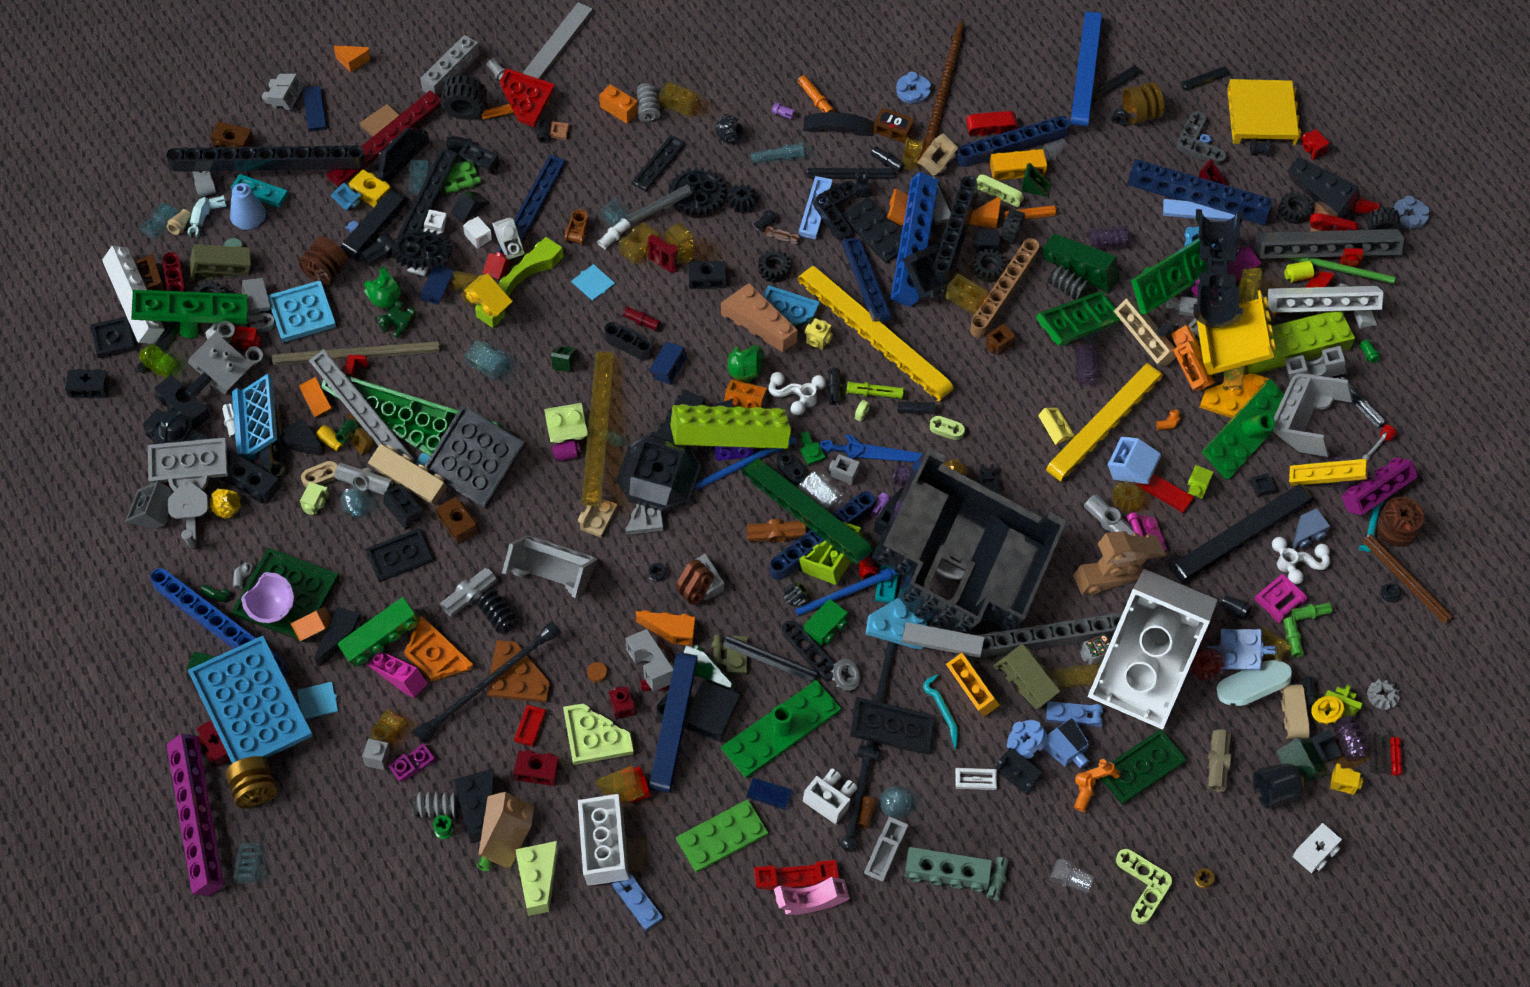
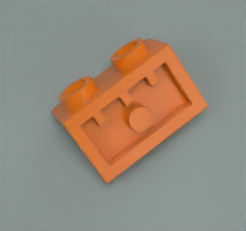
[724,380,767,408]

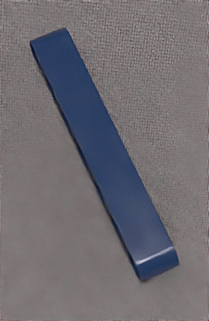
[957,116,1071,167]
[770,491,875,580]
[649,652,698,793]

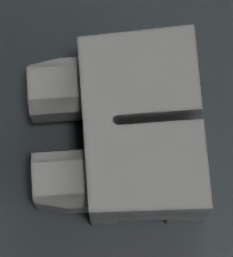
[262,74,304,110]

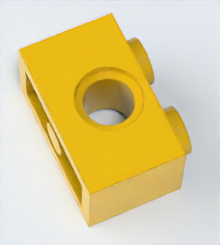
[349,170,391,207]

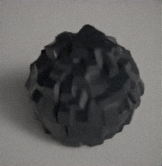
[715,115,743,144]

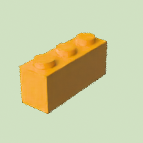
[990,149,1047,180]
[946,653,1000,717]

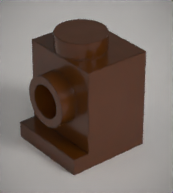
[985,324,1015,355]

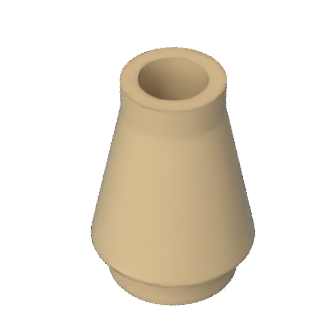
[167,209,191,235]

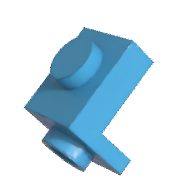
[331,183,362,210]

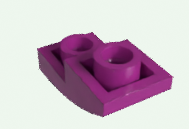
[388,743,436,782]

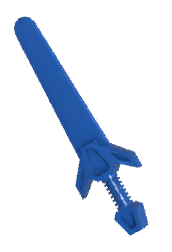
[820,435,922,462]

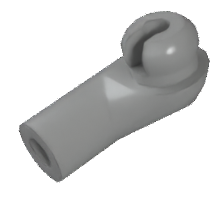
[233,562,253,589]

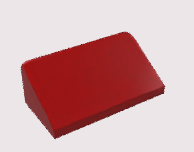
[1305,271,1334,288]

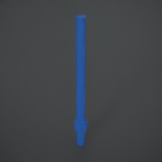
[695,435,796,490]
[795,568,898,616]

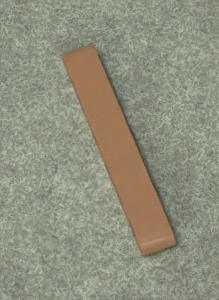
[970,238,1039,338]

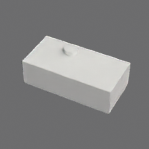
[578,794,629,886]

